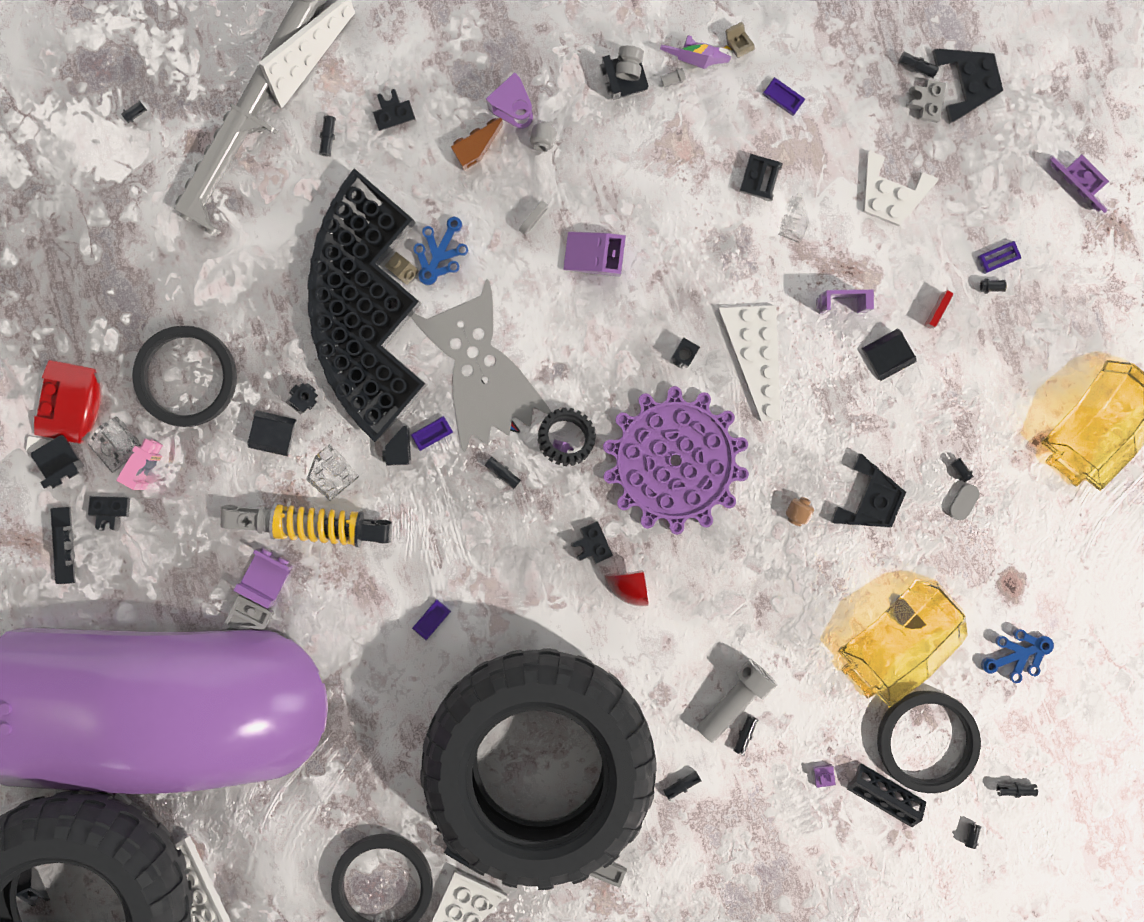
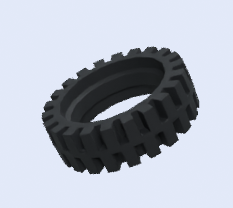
[537,408,596,466]

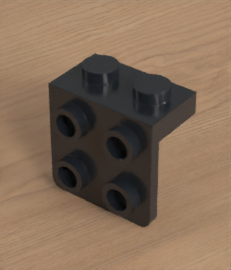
[599,55,649,100]
[31,435,85,489]

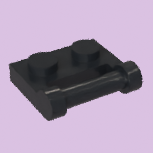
[739,154,783,201]

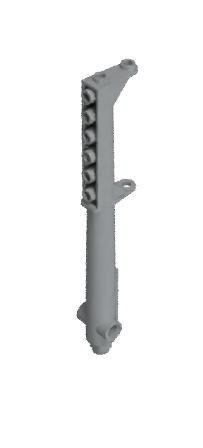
[174,0,327,237]

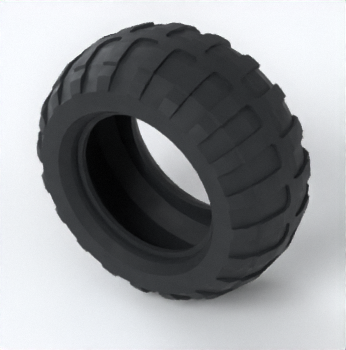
[420,648,657,890]
[0,790,193,922]

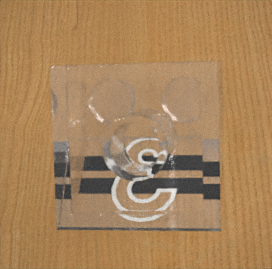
[88,416,141,473]

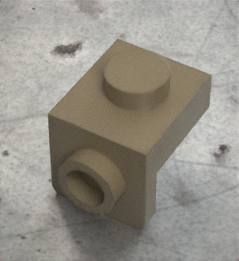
[725,22,755,58]
[385,252,419,285]

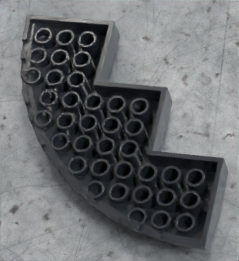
[307,168,428,442]

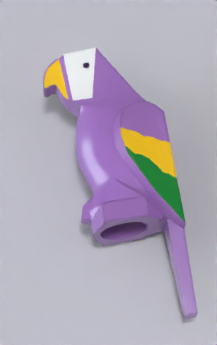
[660,35,732,69]

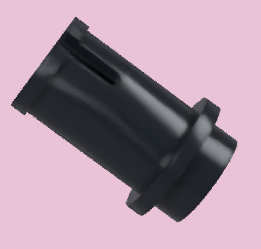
[121,100,147,124]
[980,278,1007,294]
[950,457,974,483]
[964,823,982,849]

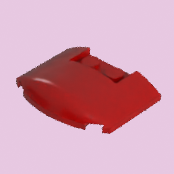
[34,360,101,444]

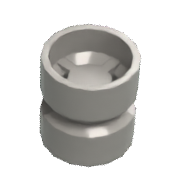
[615,45,644,81]

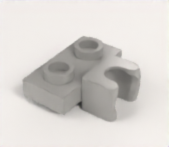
[906,79,946,123]

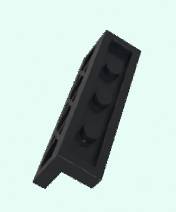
[847,763,927,827]

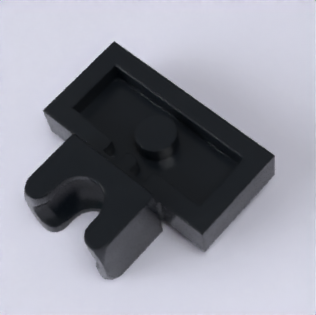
[373,89,416,131]
[88,496,130,531]
[570,521,613,564]

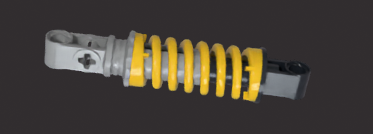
[220,503,392,548]

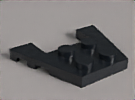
[932,49,1003,124]
[830,453,906,528]

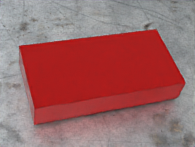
[924,290,954,329]

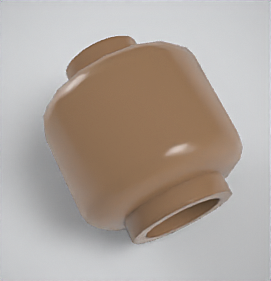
[786,497,814,526]

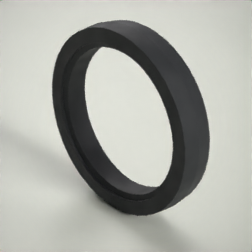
[132,326,237,427]
[877,691,981,794]
[331,834,433,922]

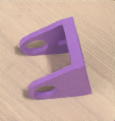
[486,72,533,129]

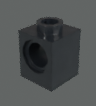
[670,337,700,369]

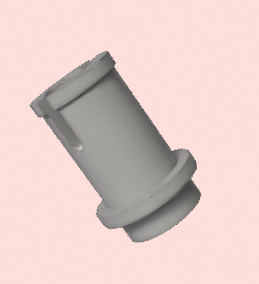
[660,68,686,88]

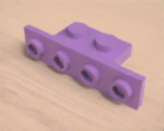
[1050,154,1109,213]

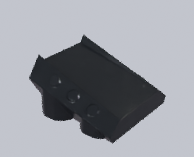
[862,328,917,381]
[247,410,297,456]

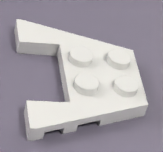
[863,151,939,226]

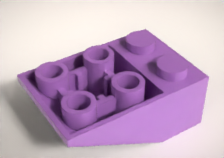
[563,232,626,277]

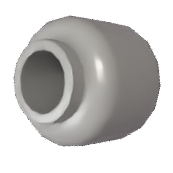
[530,121,557,152]

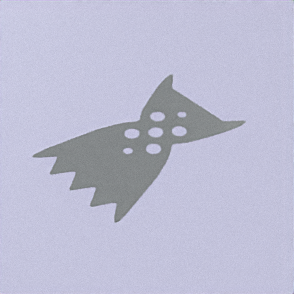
[411,279,551,452]

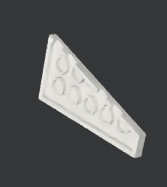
[259,0,355,109]
[718,306,781,421]
[174,836,231,922]
[432,870,507,922]

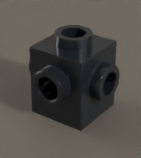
[286,383,318,414]

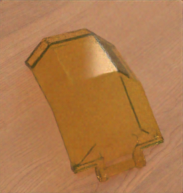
[1041,360,1144,491]
[838,579,968,708]

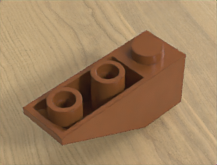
[451,118,503,171]

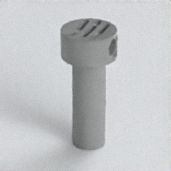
[697,659,778,743]

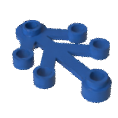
[413,216,469,285]
[981,629,1054,684]

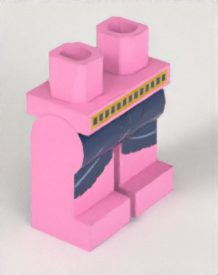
[116,439,163,490]

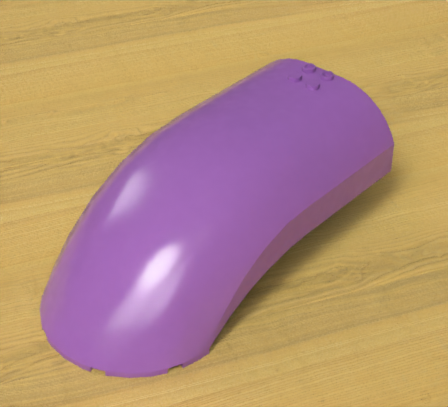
[0,628,328,794]

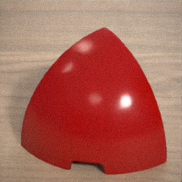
[604,570,649,606]

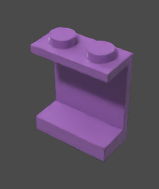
[816,289,874,314]
[233,547,293,609]

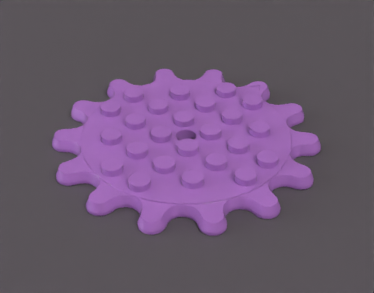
[603,386,749,535]

